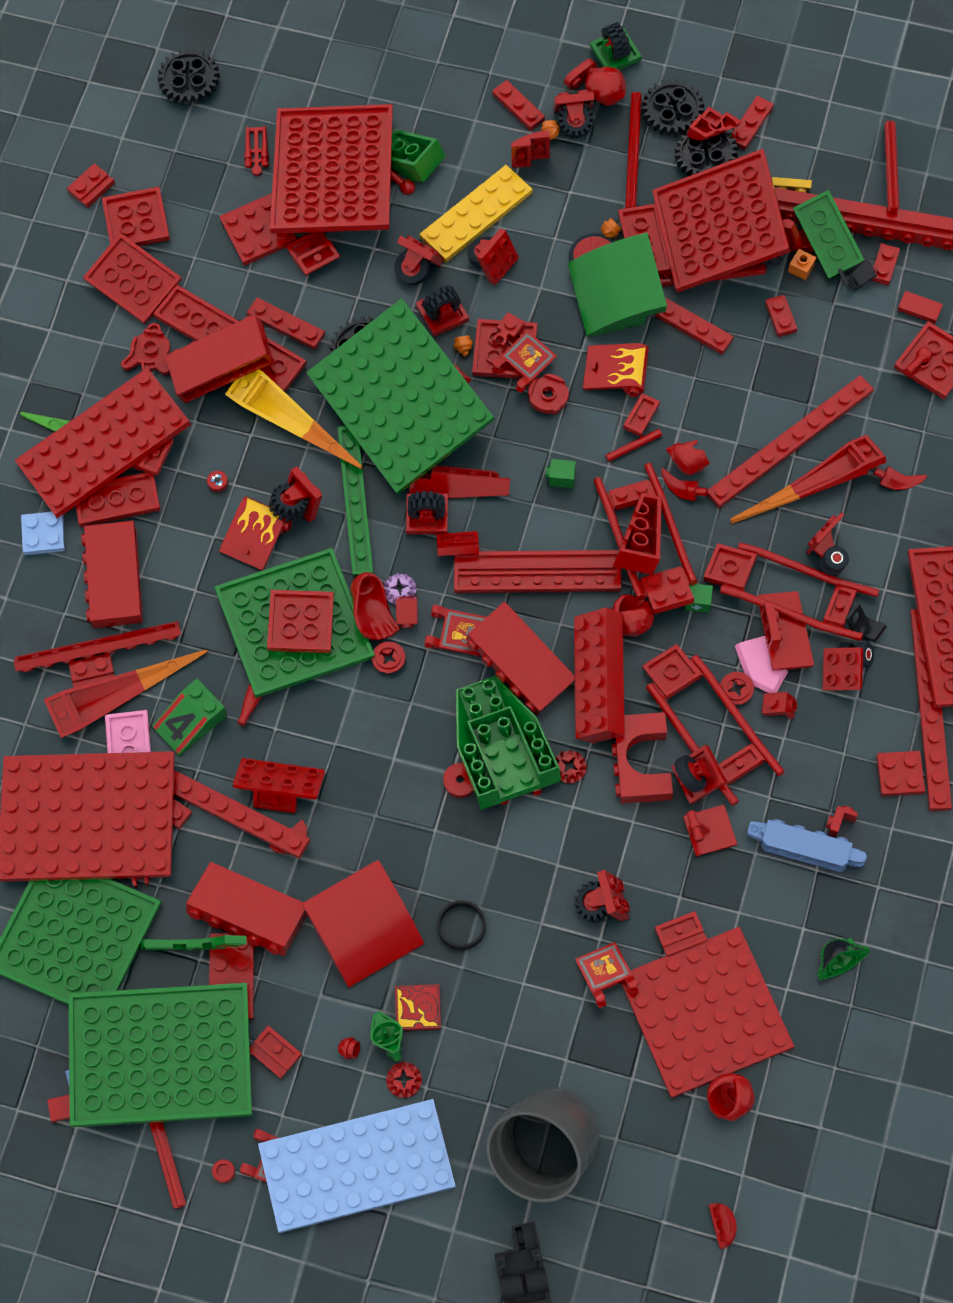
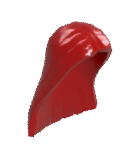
[350,572,401,640]

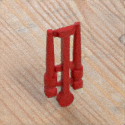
[244,126,269,176]

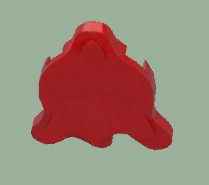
[121,323,171,375]

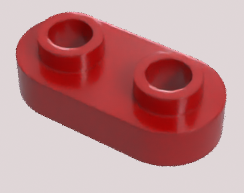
[564,58,597,90]

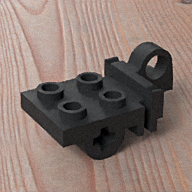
[494,1221,551,1303]

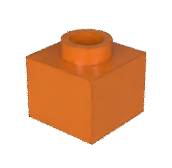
[788,249,817,280]

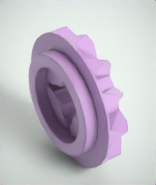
[384,573,416,604]

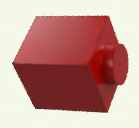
[396,596,418,628]

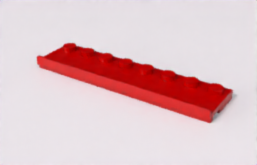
[454,550,621,593]

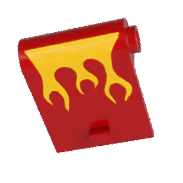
[583,343,649,397]
[219,496,292,571]

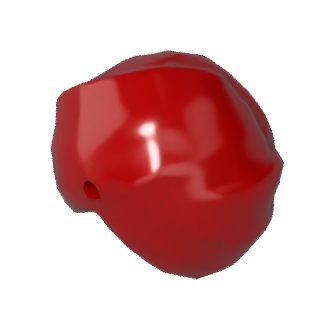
[585,67,626,106]
[611,594,654,637]
[707,1073,755,1121]

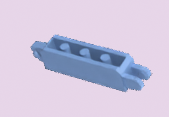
[747,819,867,872]

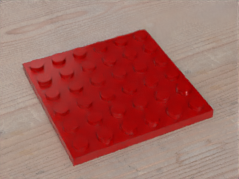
[652,149,791,292]
[621,927,794,1099]

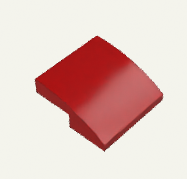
[511,130,550,168]
[286,232,340,276]

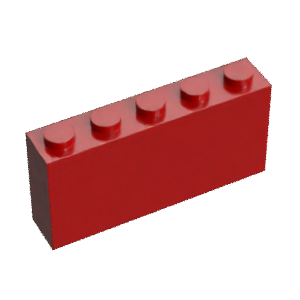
[166,314,274,403]
[81,521,143,629]
[466,601,575,716]
[186,862,307,956]

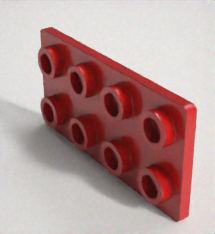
[758,591,814,671]
[233,758,325,813]

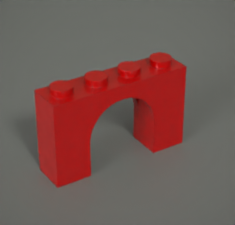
[612,712,673,804]

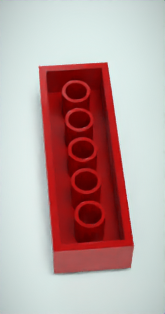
[574,607,625,744]

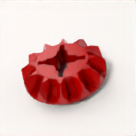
[372,642,405,675]
[720,672,754,705]
[555,749,587,783]
[386,1062,422,1098]

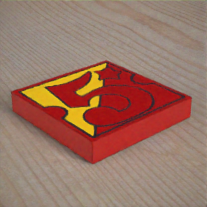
[395,984,441,1031]

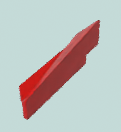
[409,465,510,498]

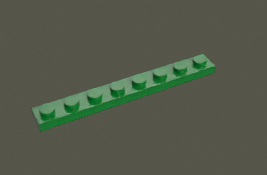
[337,426,374,578]

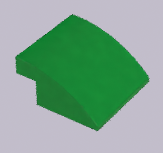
[568,233,667,337]

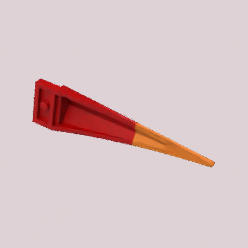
[730,434,886,524]
[44,650,208,738]

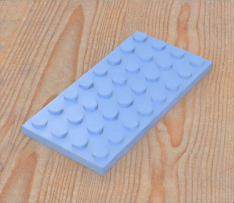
[258,1099,456,1233]

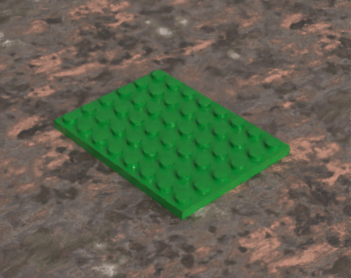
[306,298,495,495]
[68,983,252,1128]

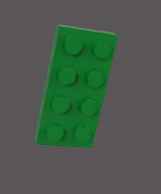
[793,190,864,280]

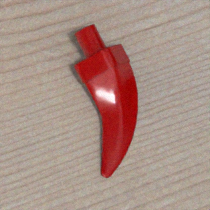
[873,466,927,490]
[661,468,708,501]

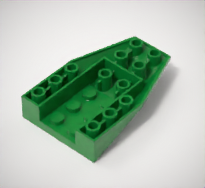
[456,676,561,810]

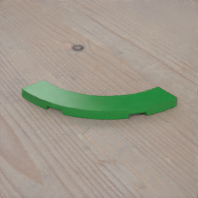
[140,935,246,951]

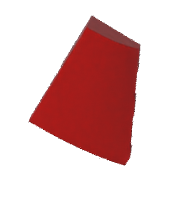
[687,107,741,140]

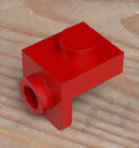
[762,692,797,719]
[826,806,858,838]

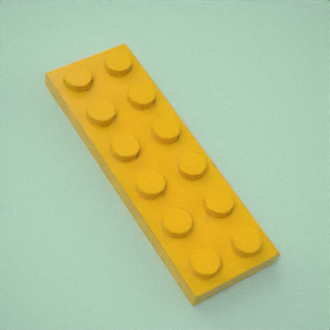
[419,165,533,263]

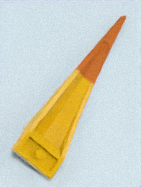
[225,369,363,469]

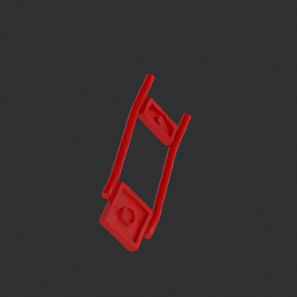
[593,463,697,614]
[704,542,880,641]
[642,644,785,806]

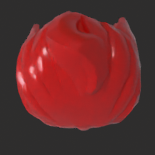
[666,440,710,475]

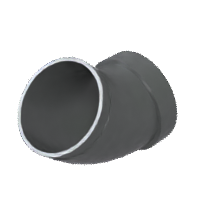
[486,1087,599,1202]

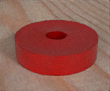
[443,763,474,798]

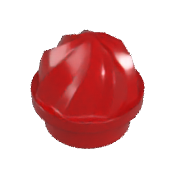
[338,1037,360,1060]

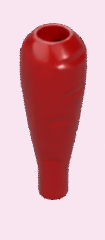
[237,684,262,726]

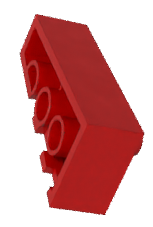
[613,493,661,575]

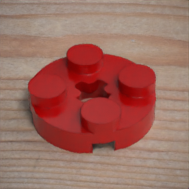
[528,374,569,414]

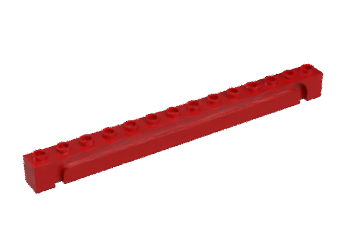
[774,187,953,250]

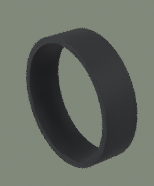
[437,900,486,950]

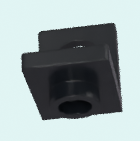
[838,259,877,291]
[845,603,887,642]

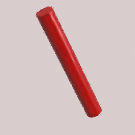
[605,429,662,462]

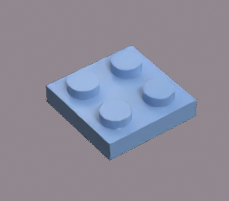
[21,512,65,555]

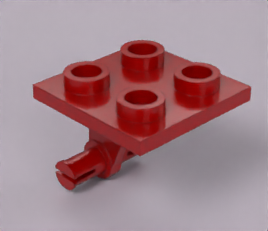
[683,805,737,857]

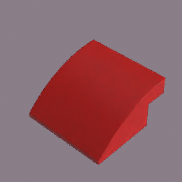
[302,860,424,988]

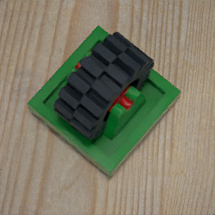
[590,22,642,70]

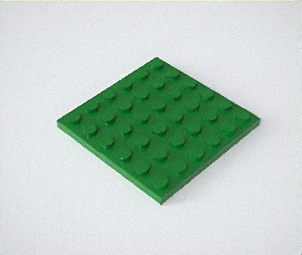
[214,548,375,698]
[0,879,162,1005]

